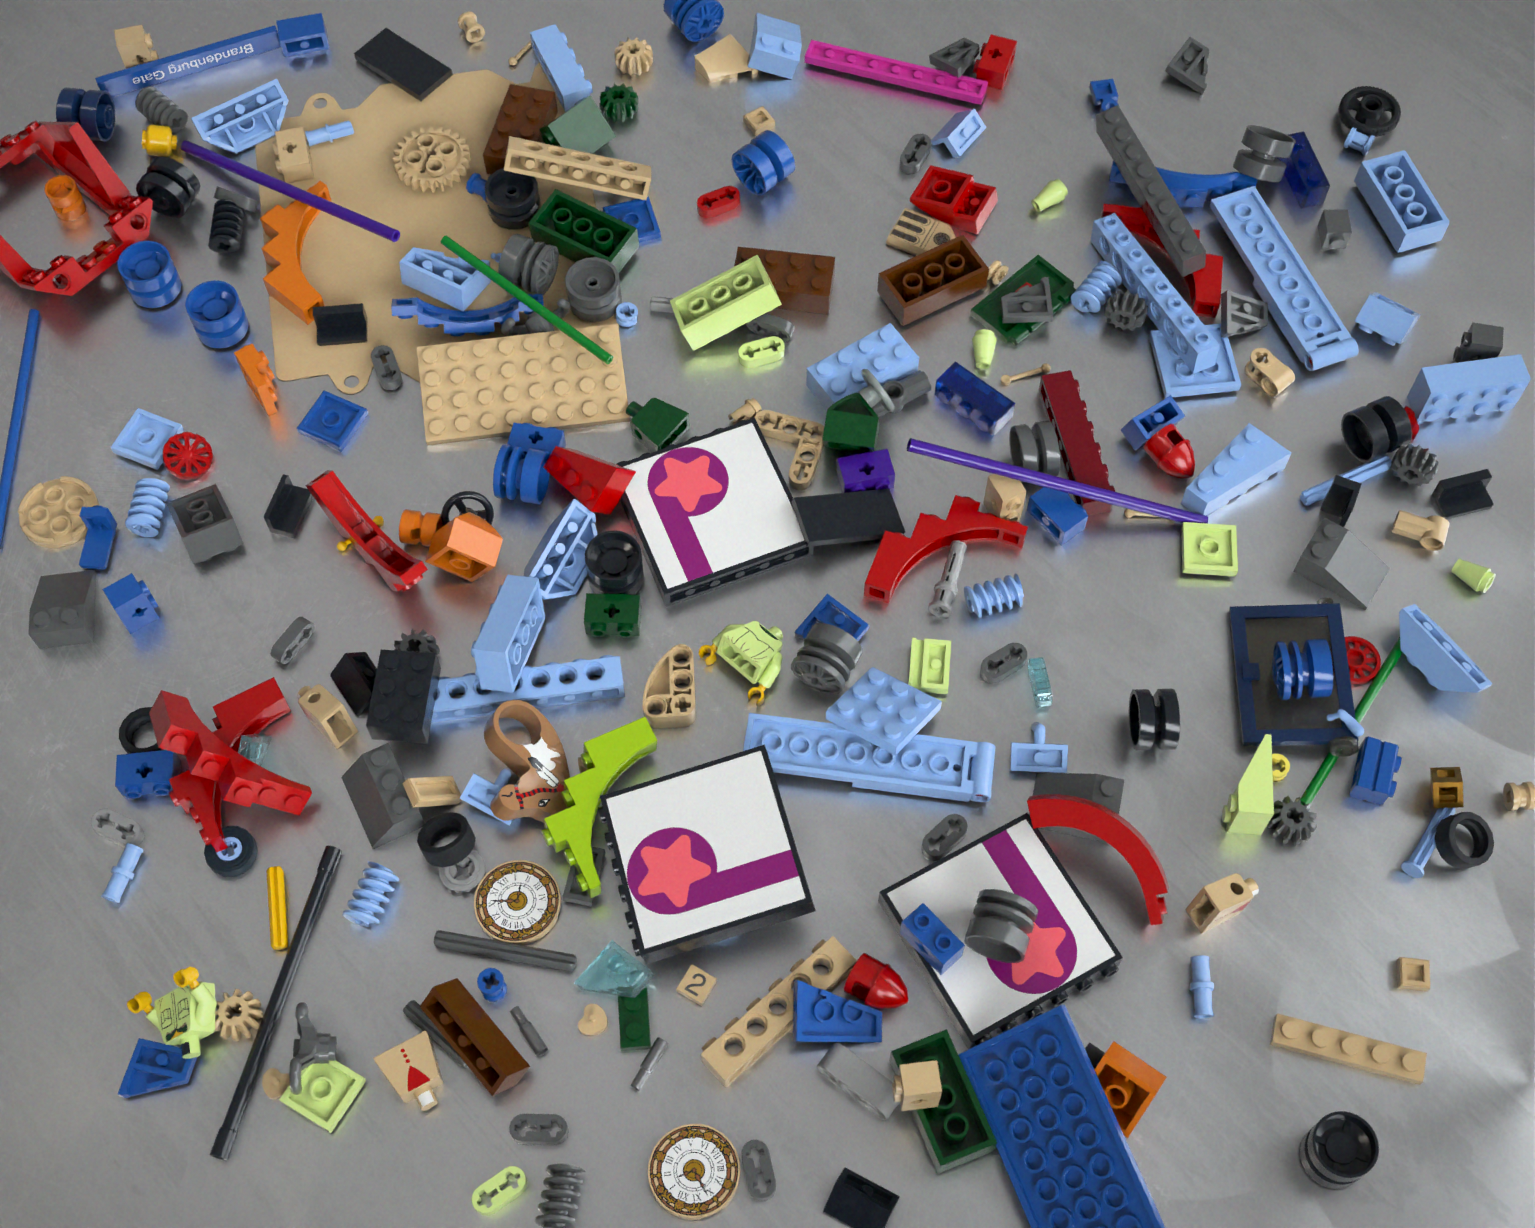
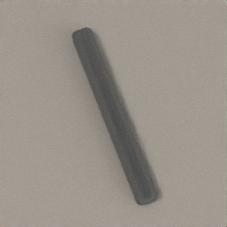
[434,930,577,972]

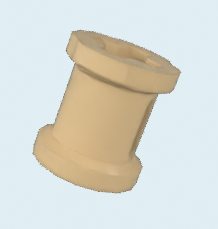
[457,11,485,43]

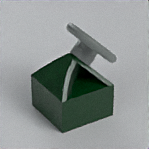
[822,369,895,453]

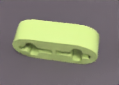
[738,336,785,368]
[472,1166,527,1216]

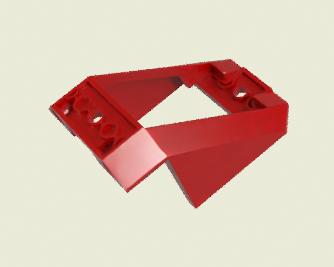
[0,120,153,296]

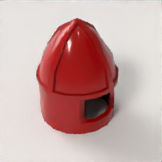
[1143,424,1195,478]
[844,953,909,1009]

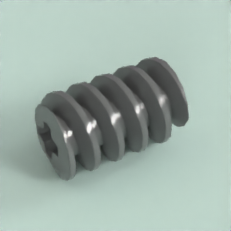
[135,86,188,134]
[535,1164,585,1228]

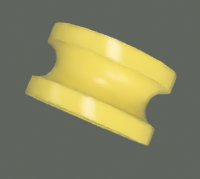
[1272,754,1290,782]

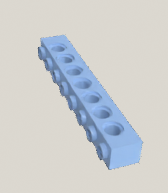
[1090,213,1220,374]
[431,655,625,723]

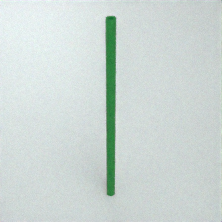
[441,236,613,364]
[1301,637,1403,806]

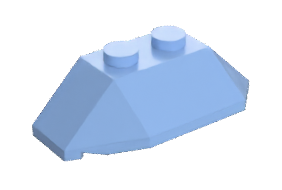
[191,79,288,154]
[524,499,598,600]
[1399,604,1492,693]

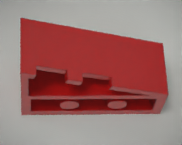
[543,446,636,515]

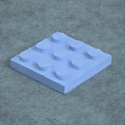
[1149,324,1241,398]
[826,667,942,755]

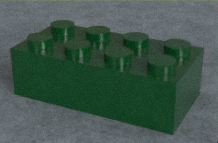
[529,189,639,272]
[889,1029,997,1174]

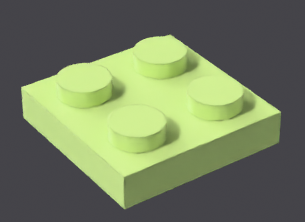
[1181,522,1238,577]
[279,1060,366,1133]

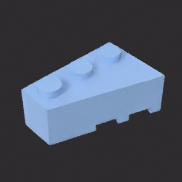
[399,247,491,312]

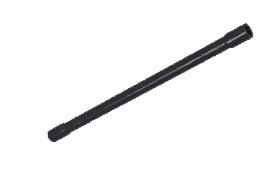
[209,846,342,1161]

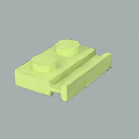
[908,637,951,694]

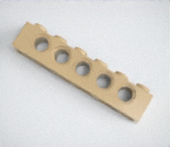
[504,136,651,200]
[701,936,857,1088]

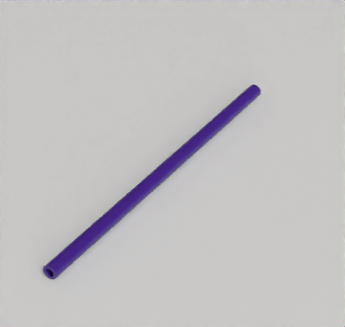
[181,140,400,242]
[907,438,1208,524]

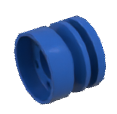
[663,0,724,42]
[493,444,550,505]
[1272,638,1333,700]

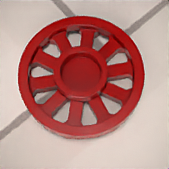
[162,432,213,480]
[1330,636,1381,685]

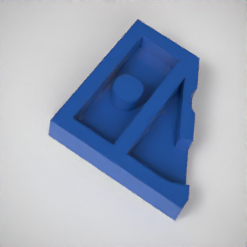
[794,594,870,641]
[118,1038,197,1098]

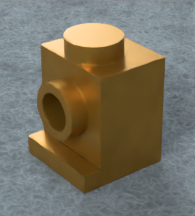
[1430,767,1464,808]

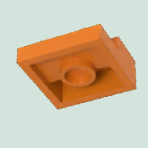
[234,344,278,416]

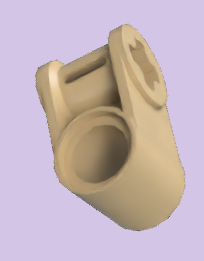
[1244,348,1295,397]

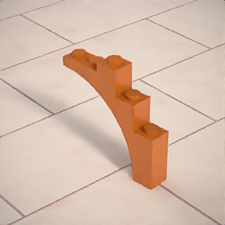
[260,181,331,325]

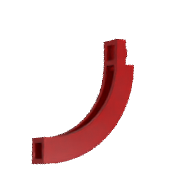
[1027,794,1169,926]

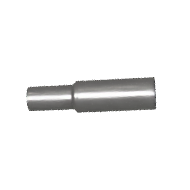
[510,1006,548,1056]
[631,1037,669,1091]

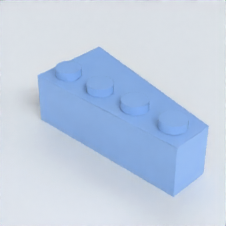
[1181,423,1292,516]

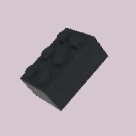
[366,649,441,744]

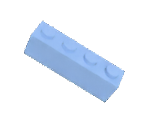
[530,24,593,112]

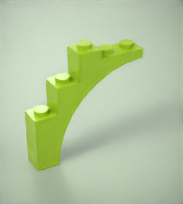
[541,717,657,898]

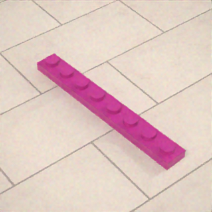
[804,40,988,105]

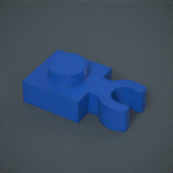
[1089,79,1119,113]

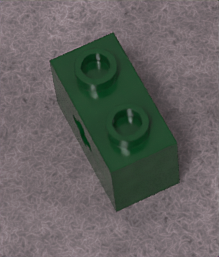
[584,593,642,638]

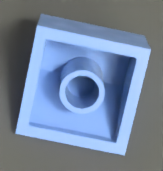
[1355,292,1421,346]

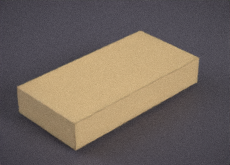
[403,776,462,807]

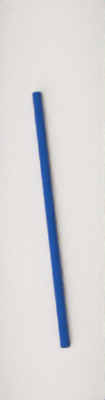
[0,309,39,546]

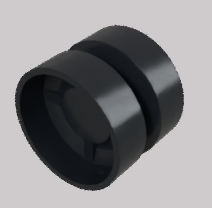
[1341,396,1412,463]
[585,530,644,595]
[1300,1111,1379,1189]

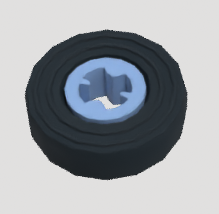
[204,826,257,877]

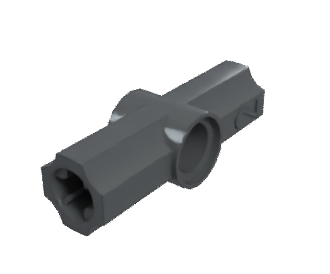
[872,370,931,417]

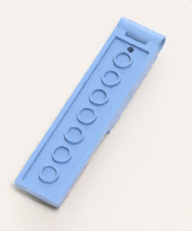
[1209,186,1359,371]
[743,713,996,802]

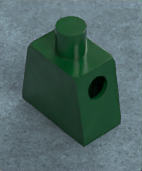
[626,398,690,453]

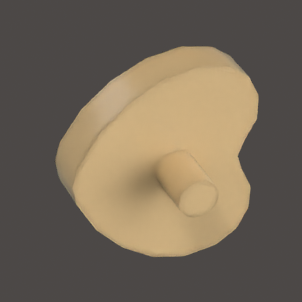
[578,1004,608,1036]
[262,1068,290,1099]

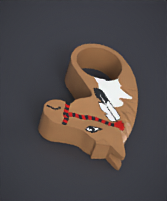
[484,700,571,823]

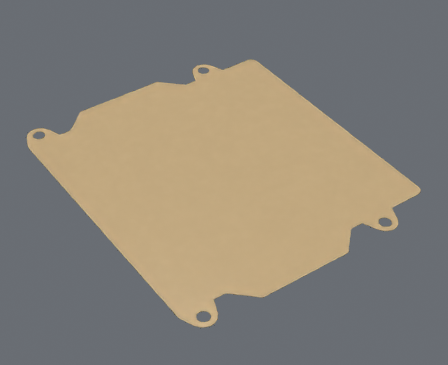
[255,63,619,394]

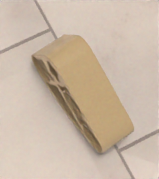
[642,644,696,729]

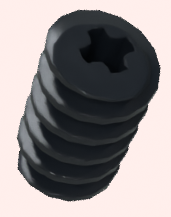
[208,199,245,253]

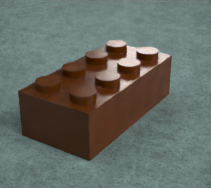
[483,84,558,175]
[877,235,989,326]
[734,247,835,314]

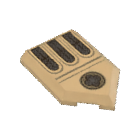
[886,208,956,256]

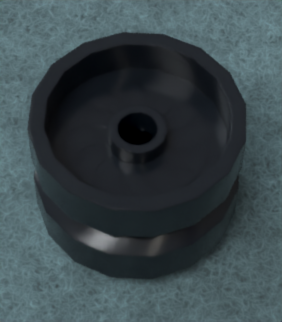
[136,157,201,218]
[485,168,541,230]
[1128,688,1180,750]

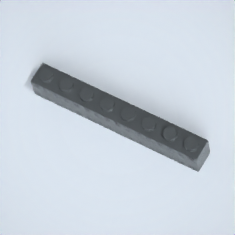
[1096,105,1206,277]

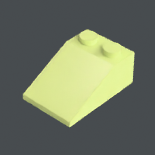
[1222,734,1274,835]

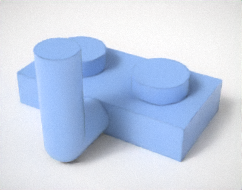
[1010,722,1068,773]
[460,767,513,826]

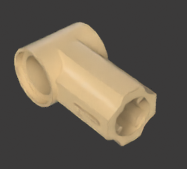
[1392,510,1450,551]

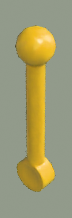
[337,516,384,551]

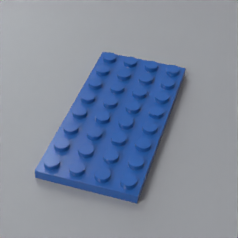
[958,1005,1166,1228]

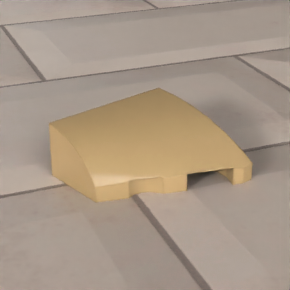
[695,34,758,82]

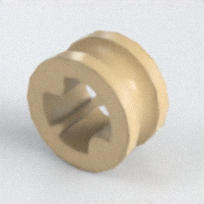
[988,260,1009,285]

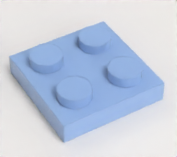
[111,408,184,470]

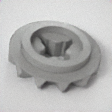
[439,850,485,893]

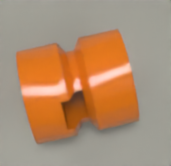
[44,175,86,221]
[399,509,443,547]

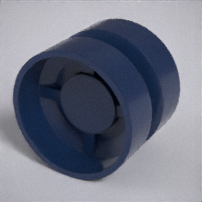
[56,88,115,142]

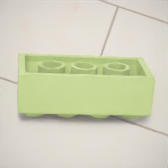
[670,255,782,351]

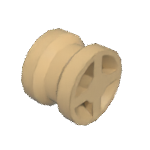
[1503,782,1535,811]

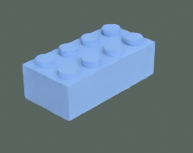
[1354,150,1450,253]
[806,323,919,411]
[1407,354,1531,422]
[471,575,546,693]

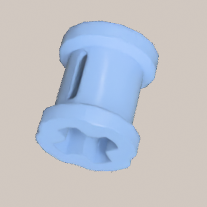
[1343,127,1375,156]

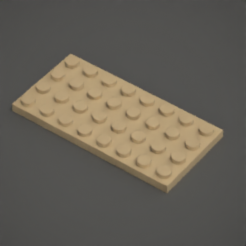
[417,324,630,445]

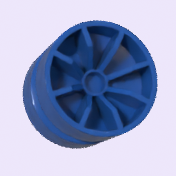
[731,130,795,196]

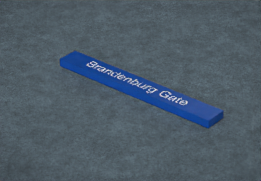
[95,25,281,97]

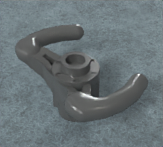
[501,298,571,337]
[289,1002,337,1095]

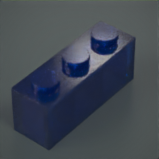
[1276,131,1330,209]
[934,361,1015,436]

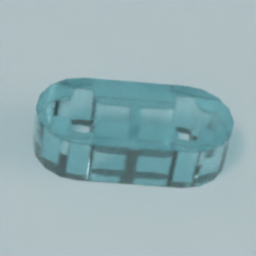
[1027,657,1052,708]

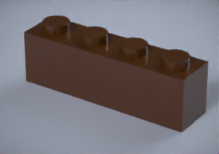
[420,978,530,1096]

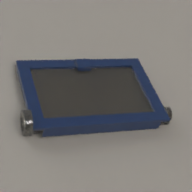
[1229,598,1359,757]

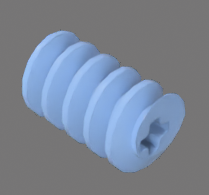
[1071,261,1122,313]
[125,478,170,538]
[964,573,1024,618]
[342,861,400,927]

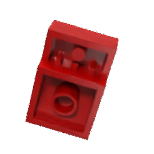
[909,165,998,235]

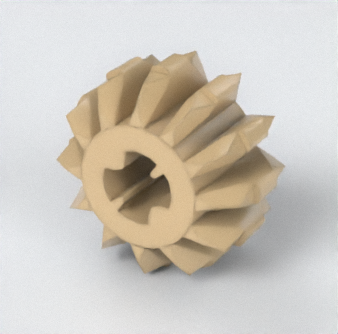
[614,37,653,77]
[215,989,263,1041]

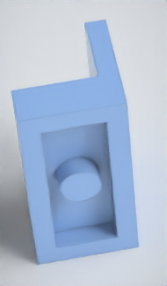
[931,109,986,158]

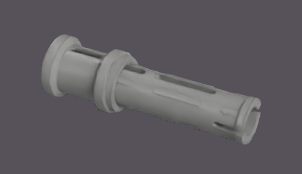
[928,540,967,618]

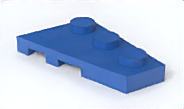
[793,980,882,1042]

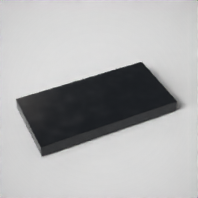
[354,28,453,101]
[792,489,905,547]

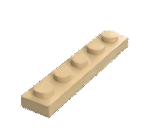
[1270,1013,1427,1085]

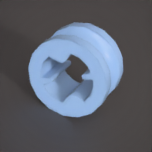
[616,302,638,327]

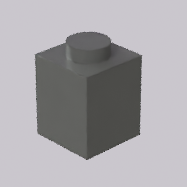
[1318,209,1352,249]

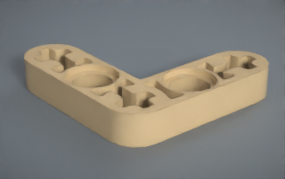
[755,410,824,490]

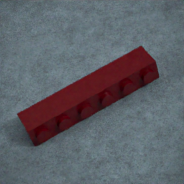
[1039,370,1115,516]

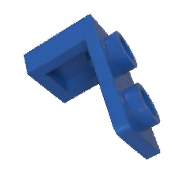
[79,505,117,569]

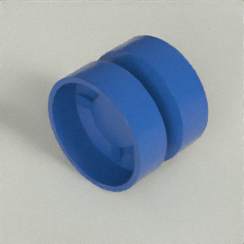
[117,241,181,308]
[185,280,249,348]

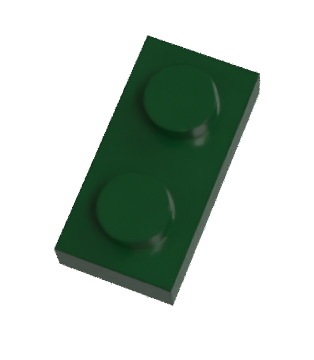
[618,988,651,1051]

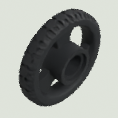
[1338,86,1401,137]

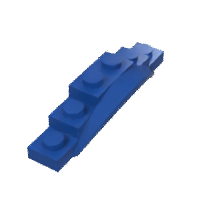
[1109,161,1257,208]
[391,294,544,336]

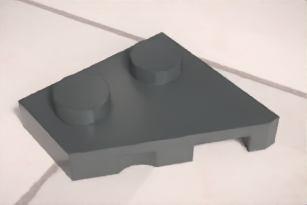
[1165,37,1209,95]
[929,38,980,78]
[1000,277,1053,323]
[1221,290,1268,338]

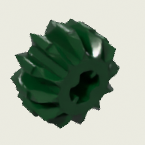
[599,83,639,123]

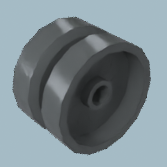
[565,257,622,322]
[1009,420,1060,483]

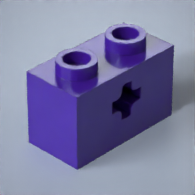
[836,449,895,493]

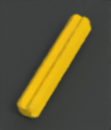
[266,866,288,950]

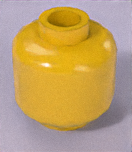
[142,125,177,157]

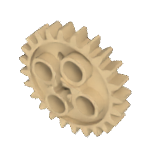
[393,126,471,193]

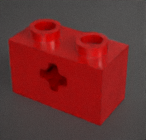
[973,34,1017,90]

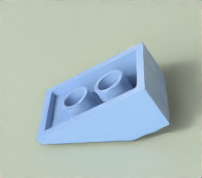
[748,13,802,79]

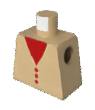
[297,684,359,749]
[1185,873,1259,934]
[374,1030,443,1111]

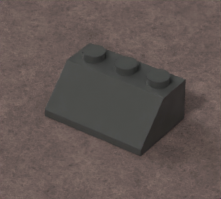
[341,743,425,849]

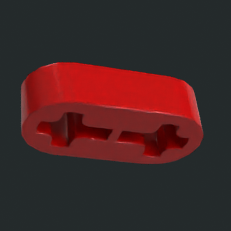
[697,186,740,218]

